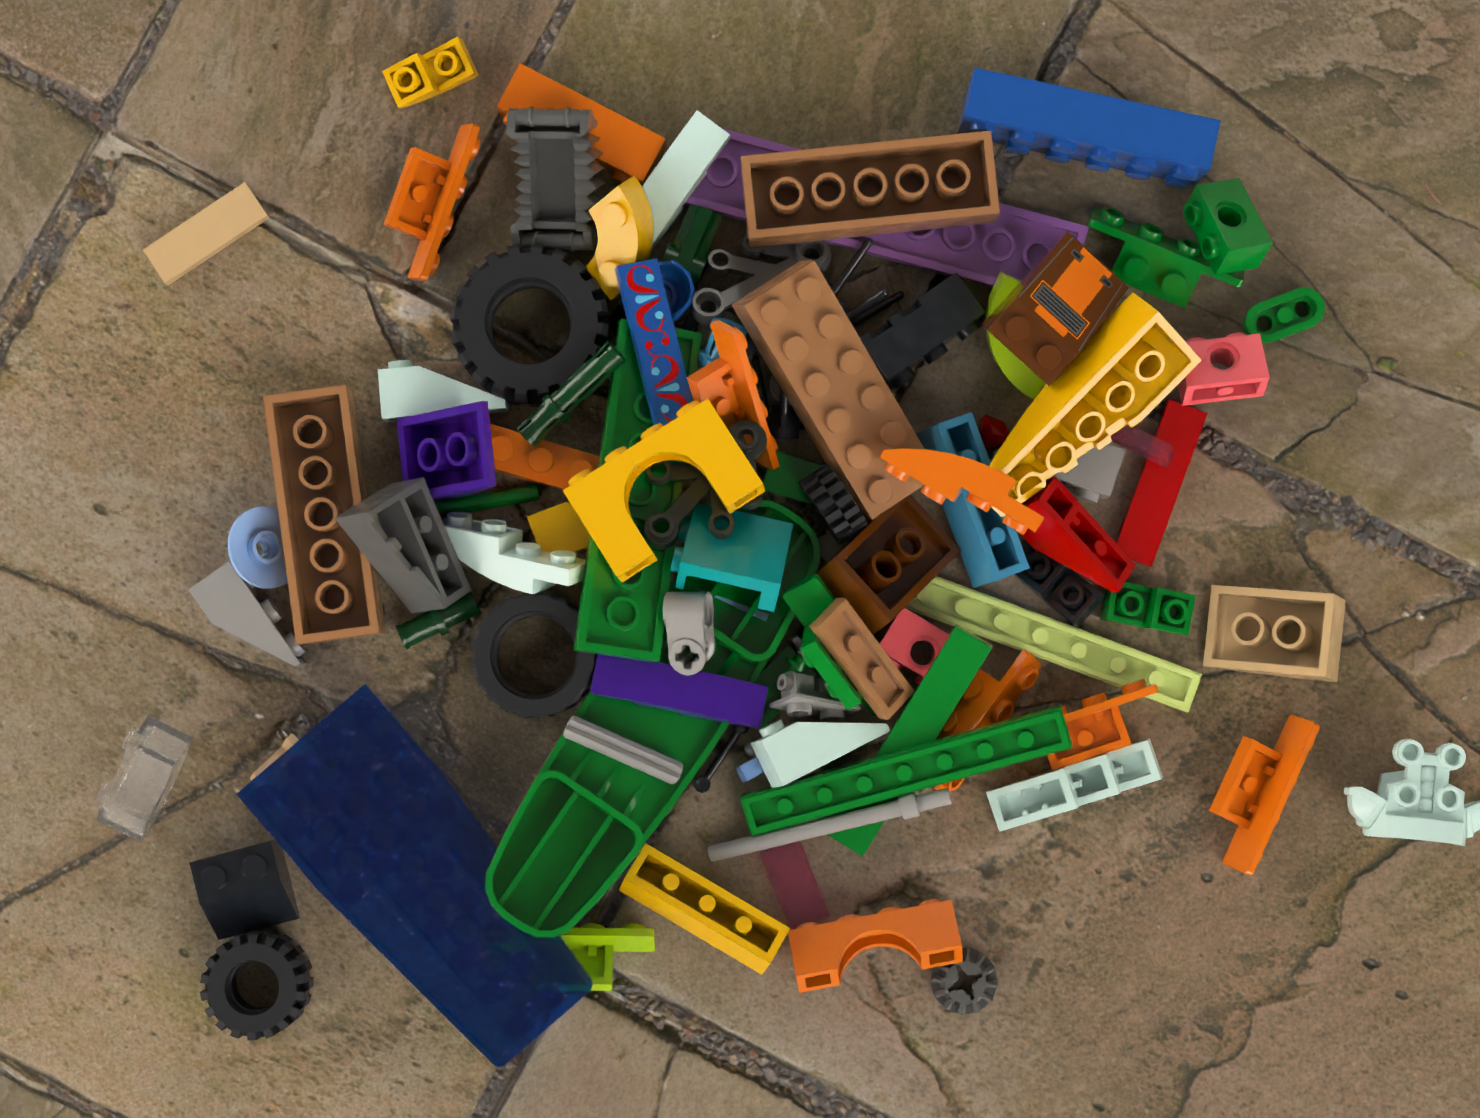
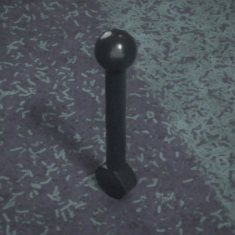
[694,724,750,793]

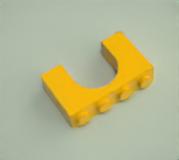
[562,398,765,583]

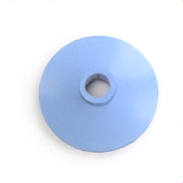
[228,506,288,589]

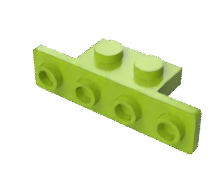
[487,923,655,991]

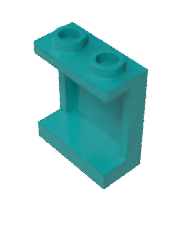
[670,502,793,612]

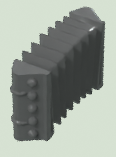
[506,106,605,252]

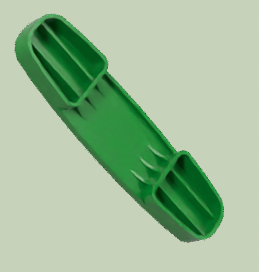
[485,500,820,937]

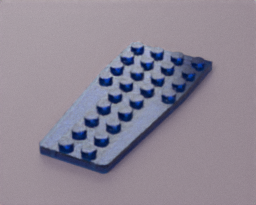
[236,684,593,1067]

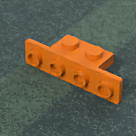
[383,123,481,281]
[686,319,780,471]
[932,649,1042,792]
[1047,679,1159,771]
[1209,714,1320,876]

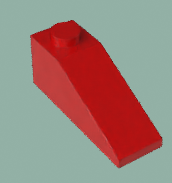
[1020,476,1136,593]

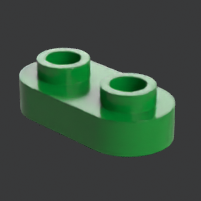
[1242,287,1325,345]

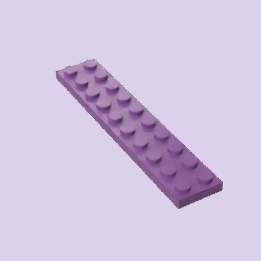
[684,128,1089,288]

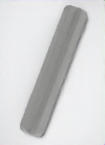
[563,716,683,784]

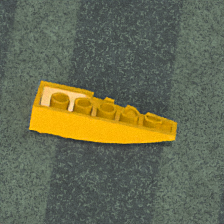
[989,292,1201,517]

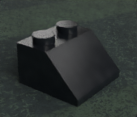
[189,838,300,940]

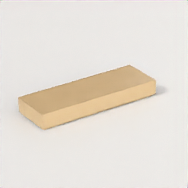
[143,182,270,286]

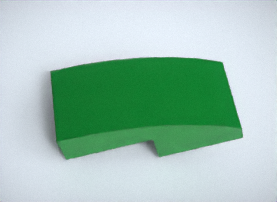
[1100,582,1196,636]

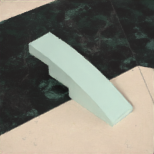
[642,110,731,252]
[986,738,1163,832]

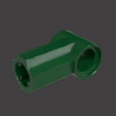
[661,204,723,292]

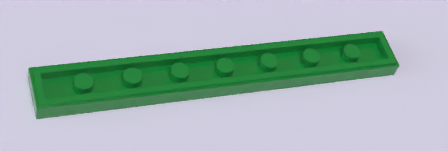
[739,705,1073,837]

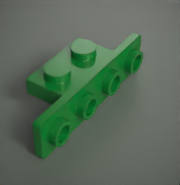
[1088,207,1244,308]
[783,574,877,717]

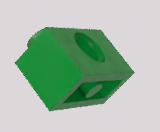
[1182,178,1273,275]

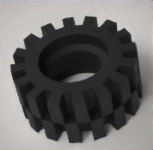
[798,464,868,544]

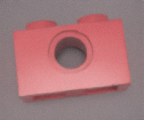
[1178,332,1270,406]
[879,608,949,685]

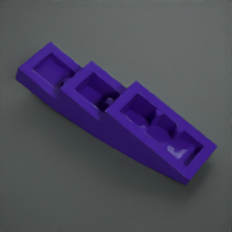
[590,654,768,729]

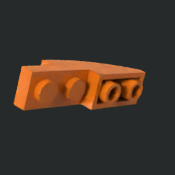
[880,448,1045,535]

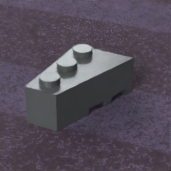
[335,477,471,613]

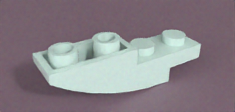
[442,512,586,594]

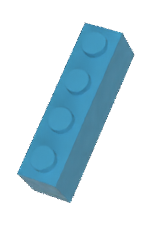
[916,412,1030,588]

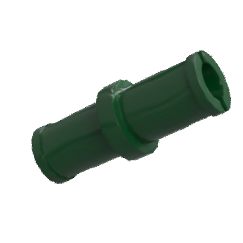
[395,591,481,650]

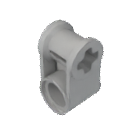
[663,591,716,676]

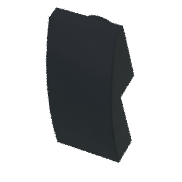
[1013,546,1105,628]

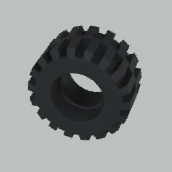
[200,930,314,1040]

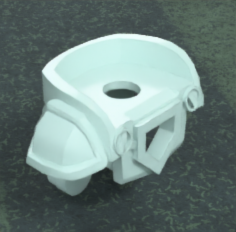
[1344,739,1480,846]

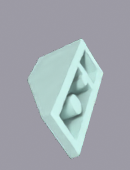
[378,360,509,423]
[750,720,891,788]

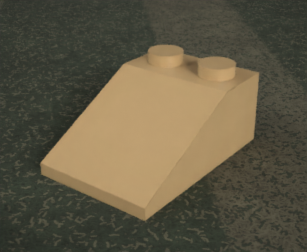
[1203,585,1346,682]

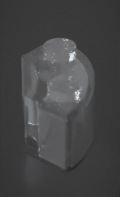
[96,715,193,842]

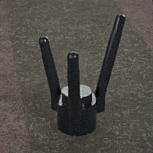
[831,238,904,327]
[751,356,805,439]

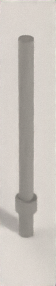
[707,788,952,862]

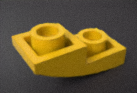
[382,37,479,109]

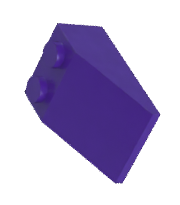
[396,401,496,501]

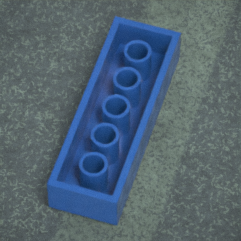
[957,68,1221,189]

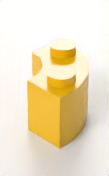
[586,175,654,300]

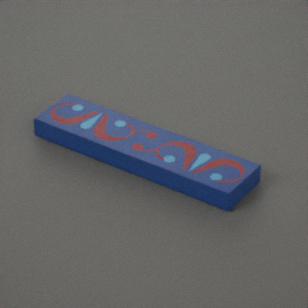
[615,258,693,426]

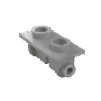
[770,671,861,723]

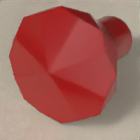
[978,414,1010,452]

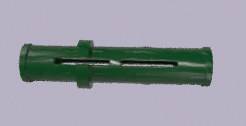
[517,341,626,447]

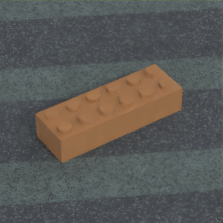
[740,131,1000,248]
[732,260,924,520]
[263,384,386,645]

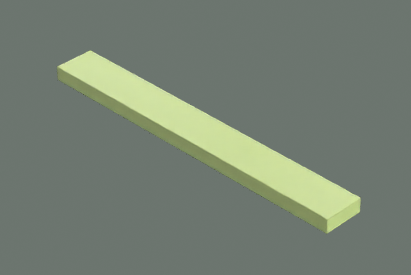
[905,576,1202,713]

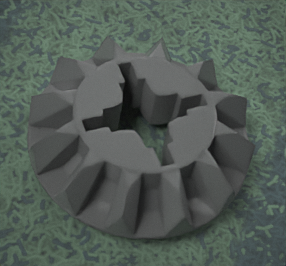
[931,947,998,1015]

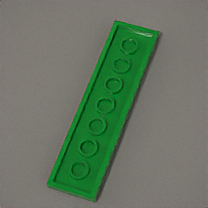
[574,318,702,662]

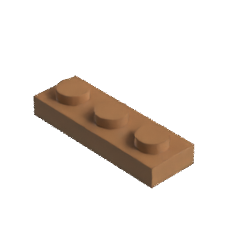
[810,598,915,720]

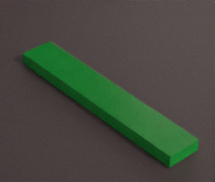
[827,624,992,856]

